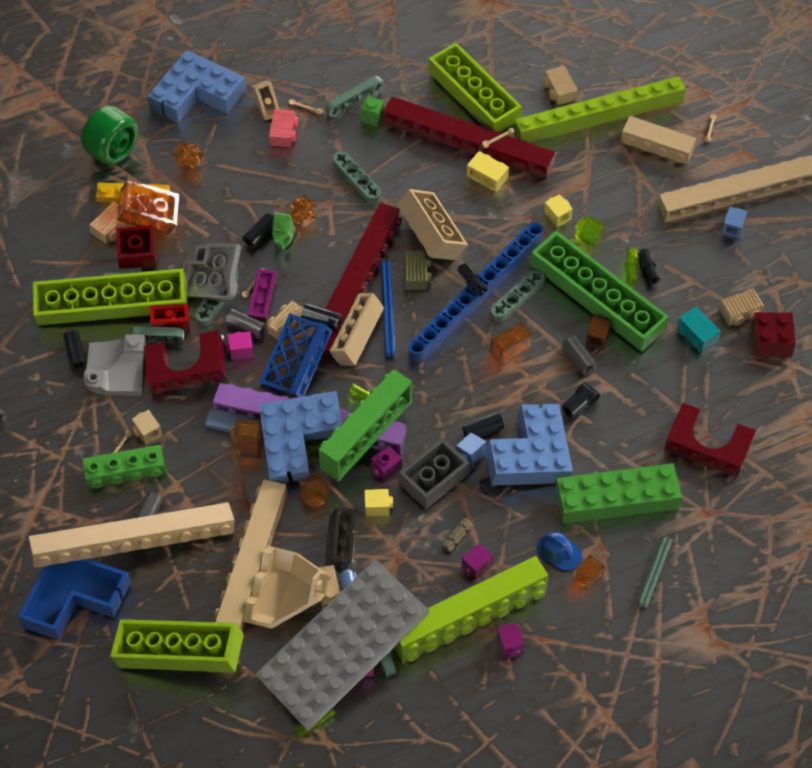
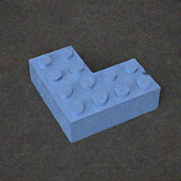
[147,50,246,124]
[259,391,342,483]
[485,404,573,486]

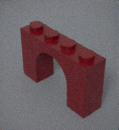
[144,330,226,394]
[664,403,756,477]

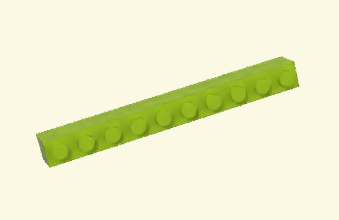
[514,76,686,143]

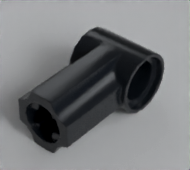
[562,382,600,418]

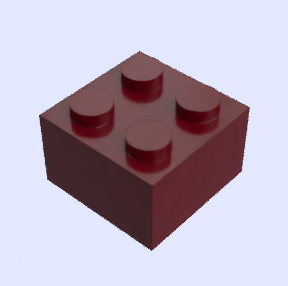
[116,225,157,269]
[751,312,796,357]

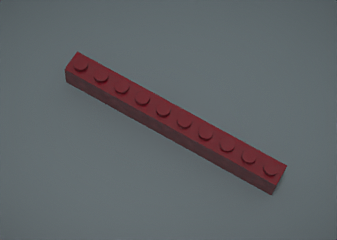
[383,96,556,178]
[307,202,402,361]

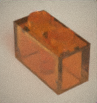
[490,322,533,365]
[230,419,262,458]

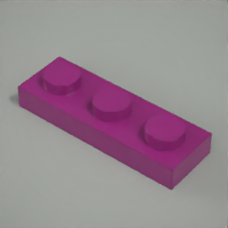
[247,269,277,322]

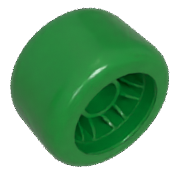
[81,106,139,165]

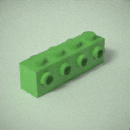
[83,444,166,488]

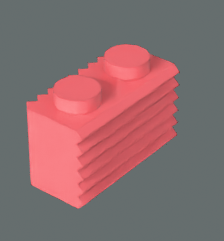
[269,109,298,148]

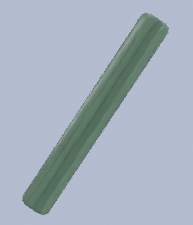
[637,537,672,608]

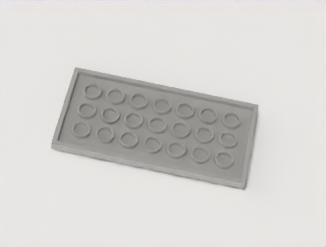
[255,559,430,731]

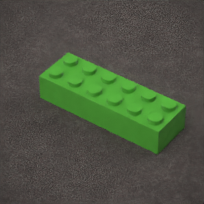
[319,369,412,482]
[555,463,682,524]

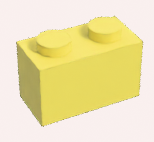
[467,151,509,192]

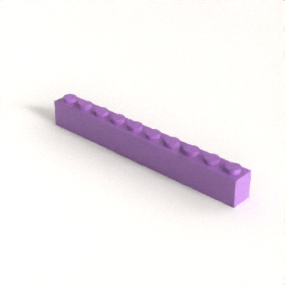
[213,383,406,454]

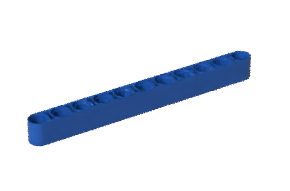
[408,222,543,364]

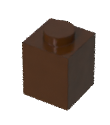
[586,316,611,349]

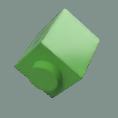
[361,96,384,127]

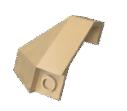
[243,546,329,629]

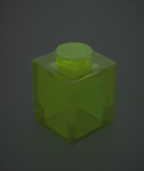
[575,215,605,247]

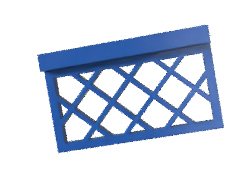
[259,313,333,398]

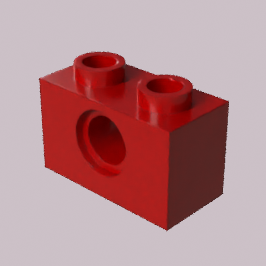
[150,304,190,331]

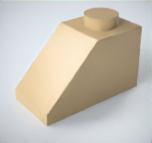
[250,81,279,121]

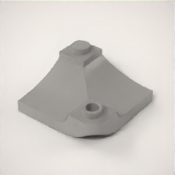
[185,243,241,302]
[84,335,146,395]

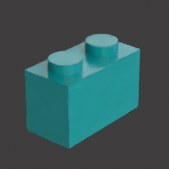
[677,306,721,353]

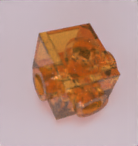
[172,142,204,168]
[290,194,317,228]
[298,474,330,507]

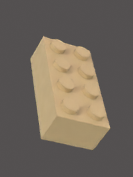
[397,189,468,260]

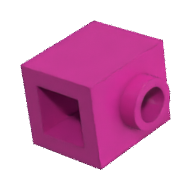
[225,332,254,360]

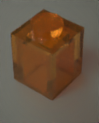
[573,554,606,591]

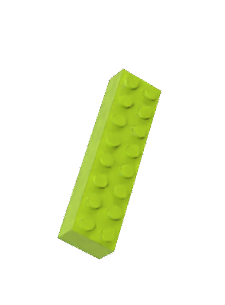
[33,268,187,325]
[394,556,548,664]

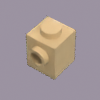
[131,410,162,445]

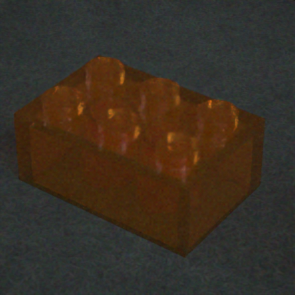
[117,179,179,235]

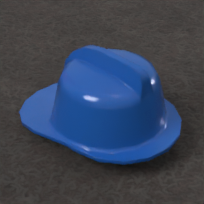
[537,532,583,571]

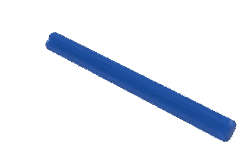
[381,261,395,357]

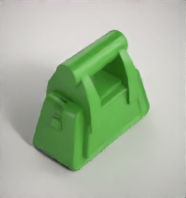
[272,213,296,251]

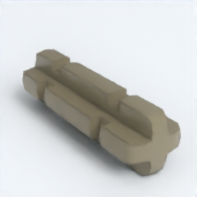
[442,518,472,553]

